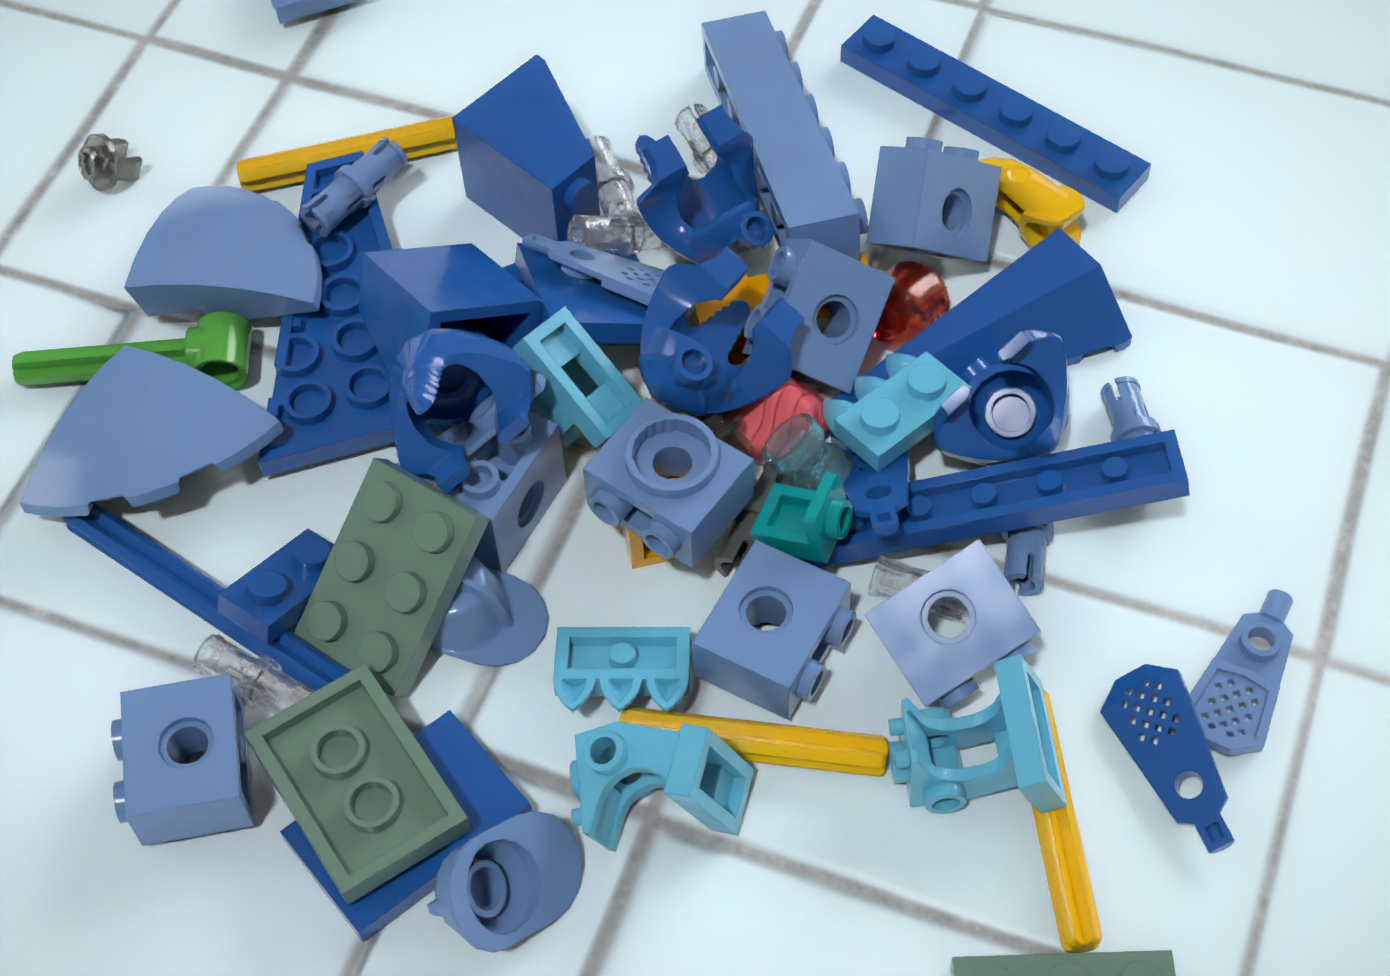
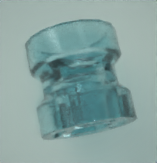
[762,413,852,491]

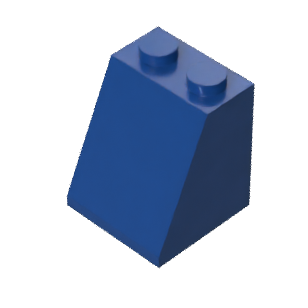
[452,54,602,246]
[358,243,543,426]

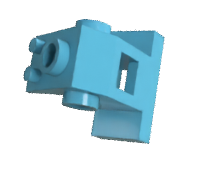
[512,306,643,451]
[888,654,1067,813]
[570,721,754,852]

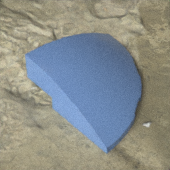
[124,186,322,320]
[20,345,284,517]

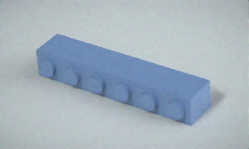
[701,10,868,260]

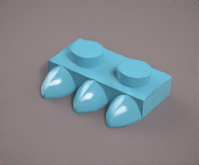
[823,351,972,472]
[553,627,691,713]

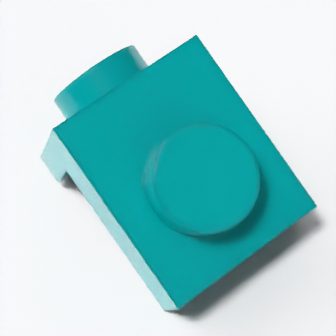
[750,472,853,564]

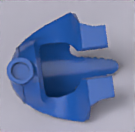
[635,104,774,264]
[638,246,805,417]
[389,328,533,494]
[933,330,1069,466]

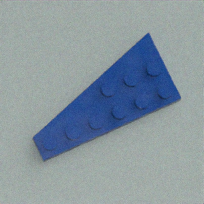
[258,151,445,477]

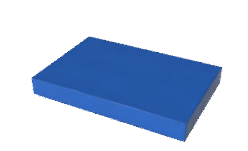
[515,243,648,345]
[280,710,532,942]

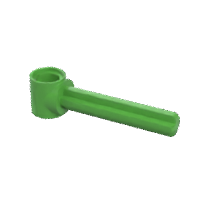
[12,311,252,391]

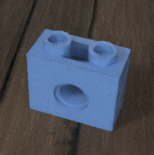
[866,137,1001,262]
[742,238,895,394]
[583,397,754,569]
[440,411,567,573]
[864,539,1042,709]
[692,540,856,720]
[111,673,254,846]

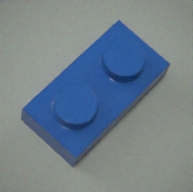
[218,528,334,645]

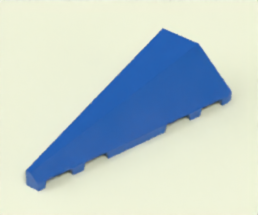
[832,228,1132,403]

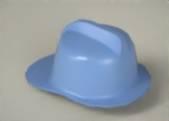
[429,556,549,667]
[427,811,583,953]

